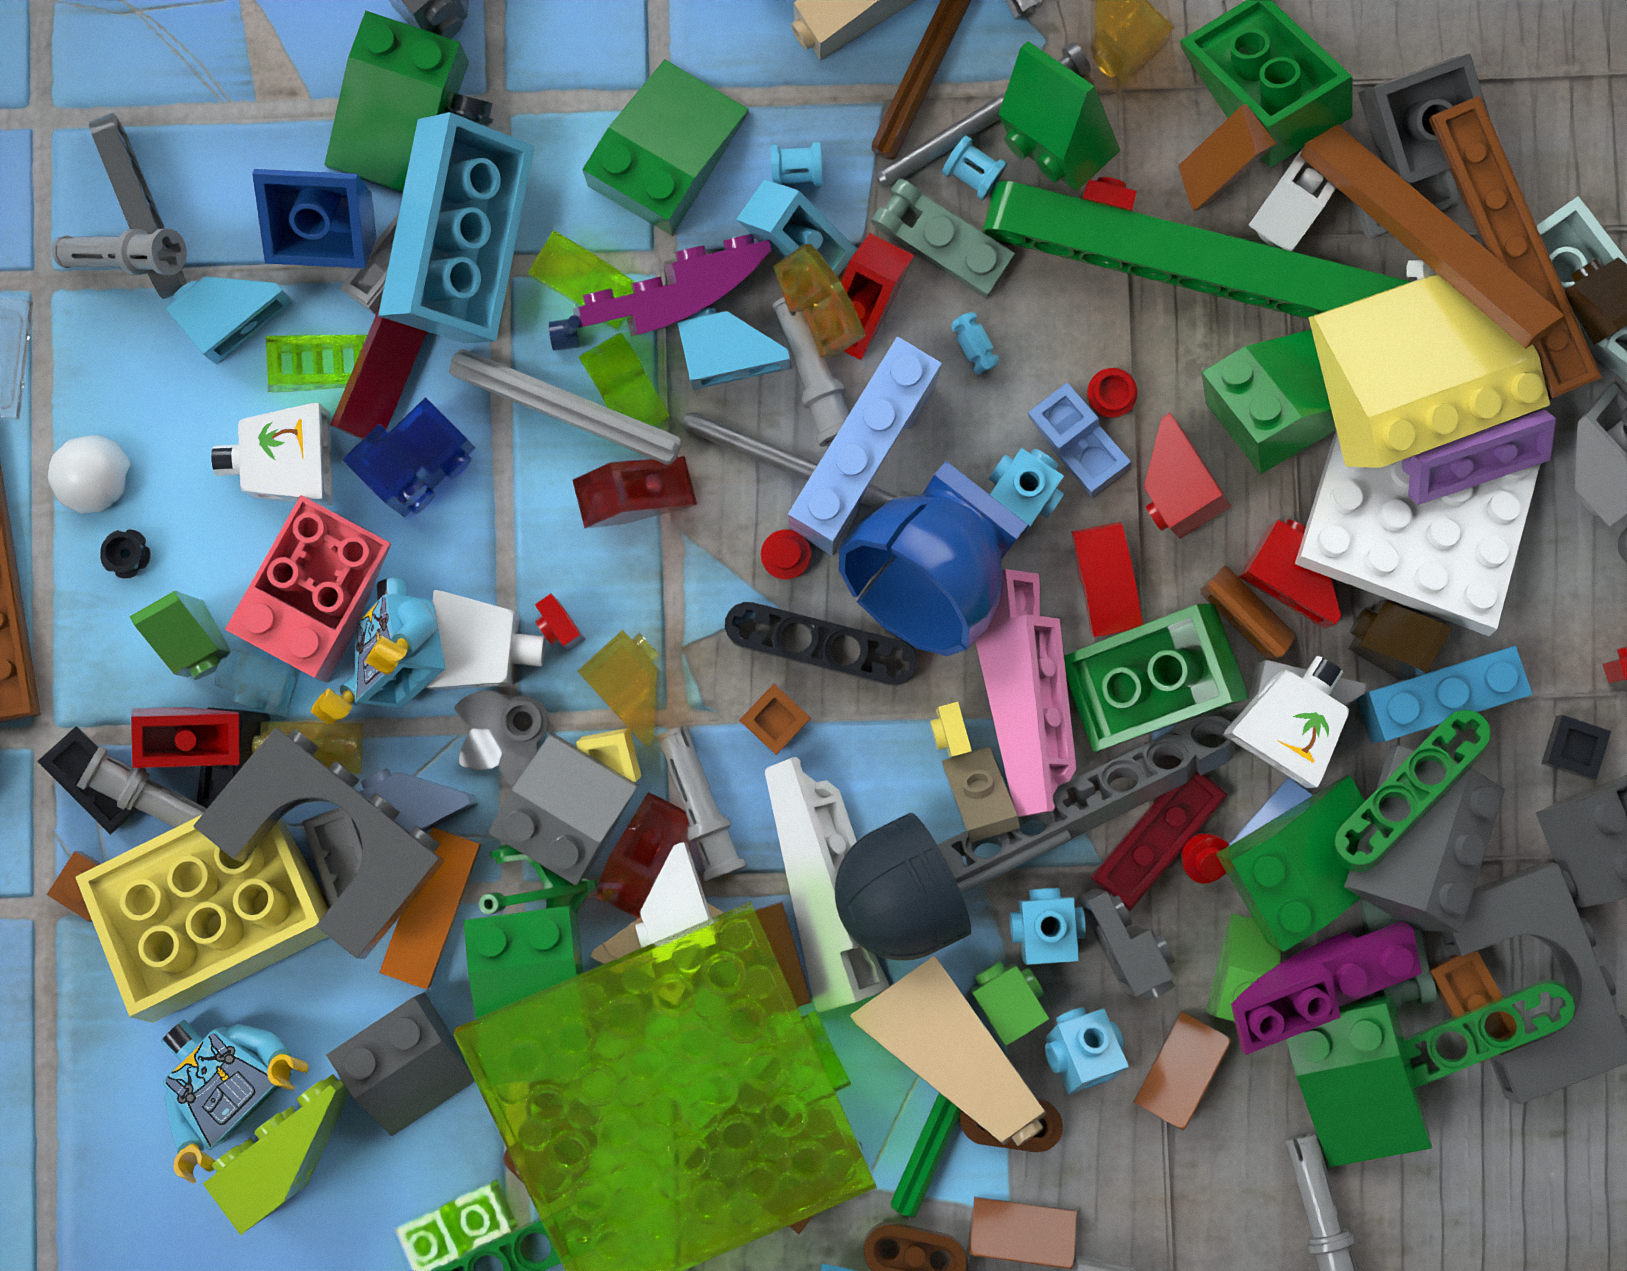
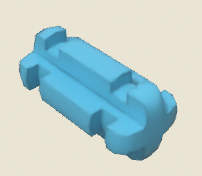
[951,312,999,374]

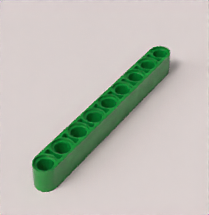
[982,181,1411,319]

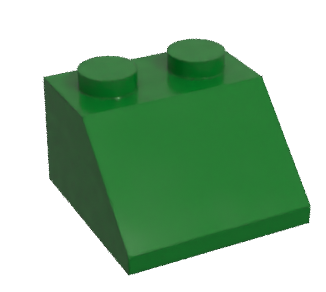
[998,41,1121,191]

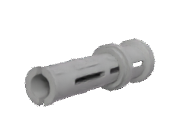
[52,229,187,275]
[772,293,849,447]
[657,725,747,882]
[77,746,207,828]
[1285,1132,1358,1271]

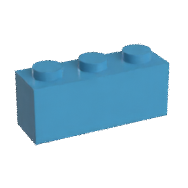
[1356,646,1533,744]

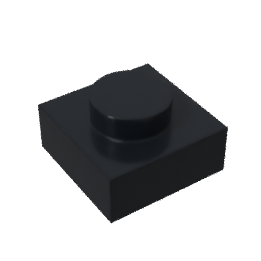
[1541,715,1611,780]

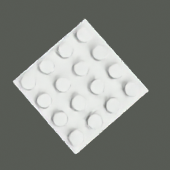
[1295,431,1540,636]

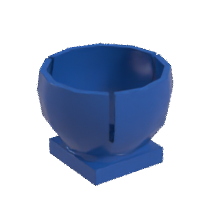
[838,461,1028,656]

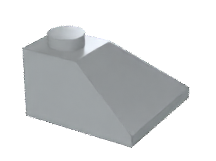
[1575,382,1627,527]

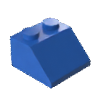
[252,169,377,269]

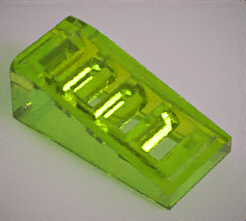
[265,335,367,392]

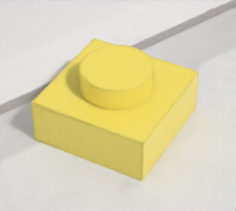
[930,702,972,758]
[576,728,641,782]

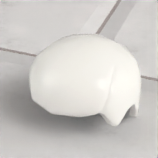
[48,435,130,514]

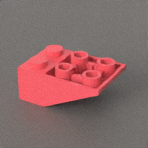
[225,495,391,683]

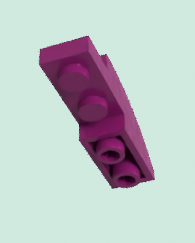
[573,234,771,336]
[1231,921,1422,1055]

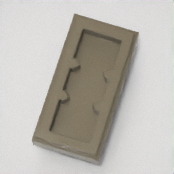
[942,747,1020,843]

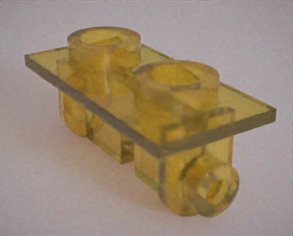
[252,722,363,774]

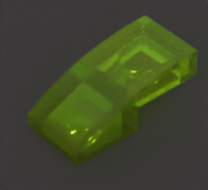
[528,230,636,331]

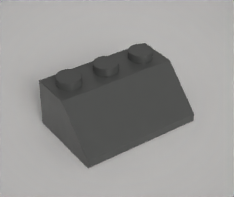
[1344,745,1505,933]

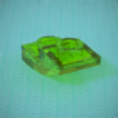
[395,1179,518,1271]

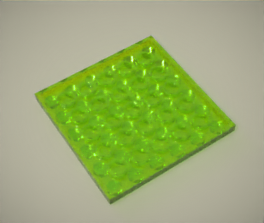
[453,901,877,1271]

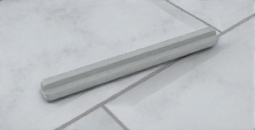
[449,349,681,465]

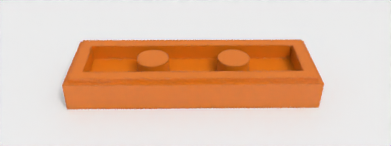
[379,827,482,990]

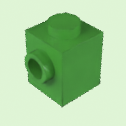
[969,960,1049,1047]

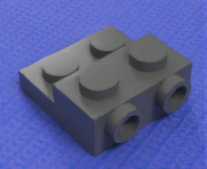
[1076,889,1175,1000]

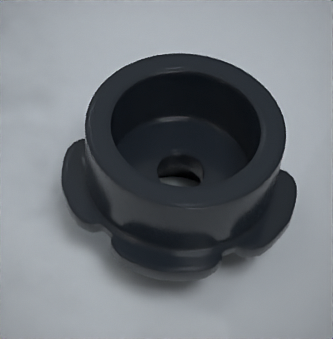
[445,93,494,125]
[100,529,151,579]

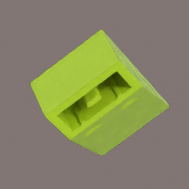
[203,1074,350,1236]

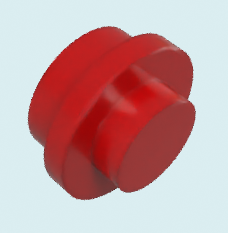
[1087,368,1138,418]
[760,529,811,580]
[1182,833,1230,884]

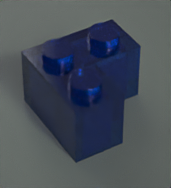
[342,397,475,517]

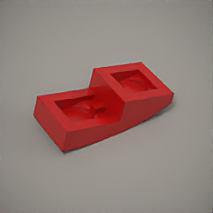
[1071,522,1143,638]

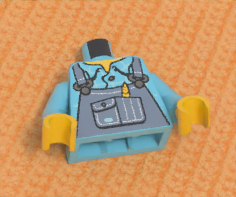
[311,578,445,725]
[161,1020,309,1184]

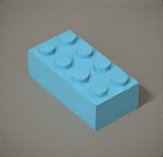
[378,112,535,343]

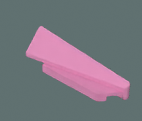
[975,569,1076,817]

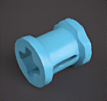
[941,135,1008,201]
[770,141,823,187]

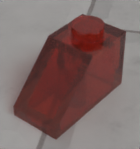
[572,456,697,529]
[593,792,689,919]

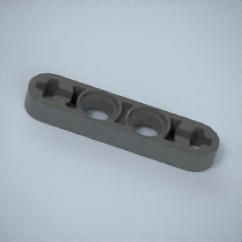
[89,113,187,299]

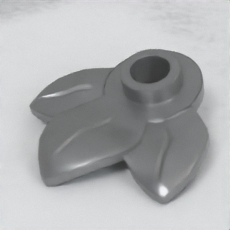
[454,690,549,786]

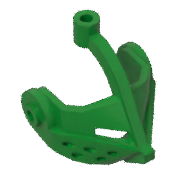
[479,844,599,915]

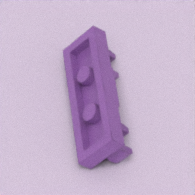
[1402,410,1556,505]

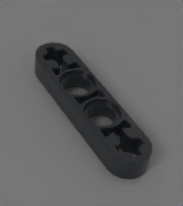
[725,602,917,686]

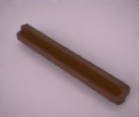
[871,0,971,160]

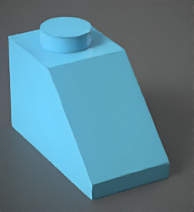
[736,179,857,289]
[165,276,293,364]
[678,308,790,390]

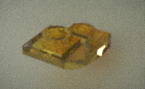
[773,244,866,358]

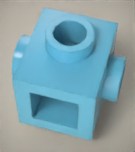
[988,448,1064,533]
[1010,888,1085,965]
[1045,1007,1129,1095]

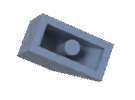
[360,769,478,832]

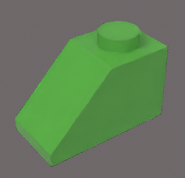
[129,591,232,680]
[1206,913,1281,1022]

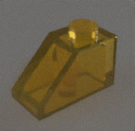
[1090,0,1174,84]
[577,630,661,749]

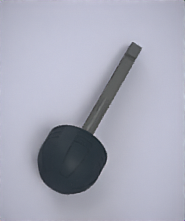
[835,715,1236,961]

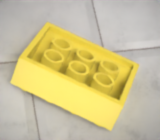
[1308,273,1550,468]
[75,815,329,1023]

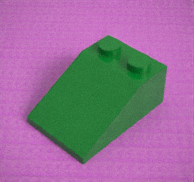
[1180,0,1353,168]
[324,10,469,193]
[582,59,749,236]
[1202,329,1336,474]
[1064,603,1250,753]
[1216,775,1367,952]
[463,906,593,1087]
[1286,994,1433,1168]

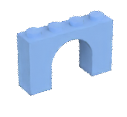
[788,336,942,556]

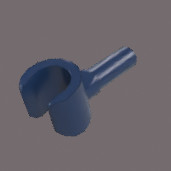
[549,315,580,351]

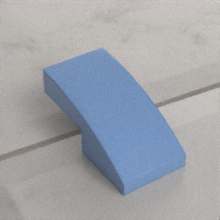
[1028,382,1131,498]

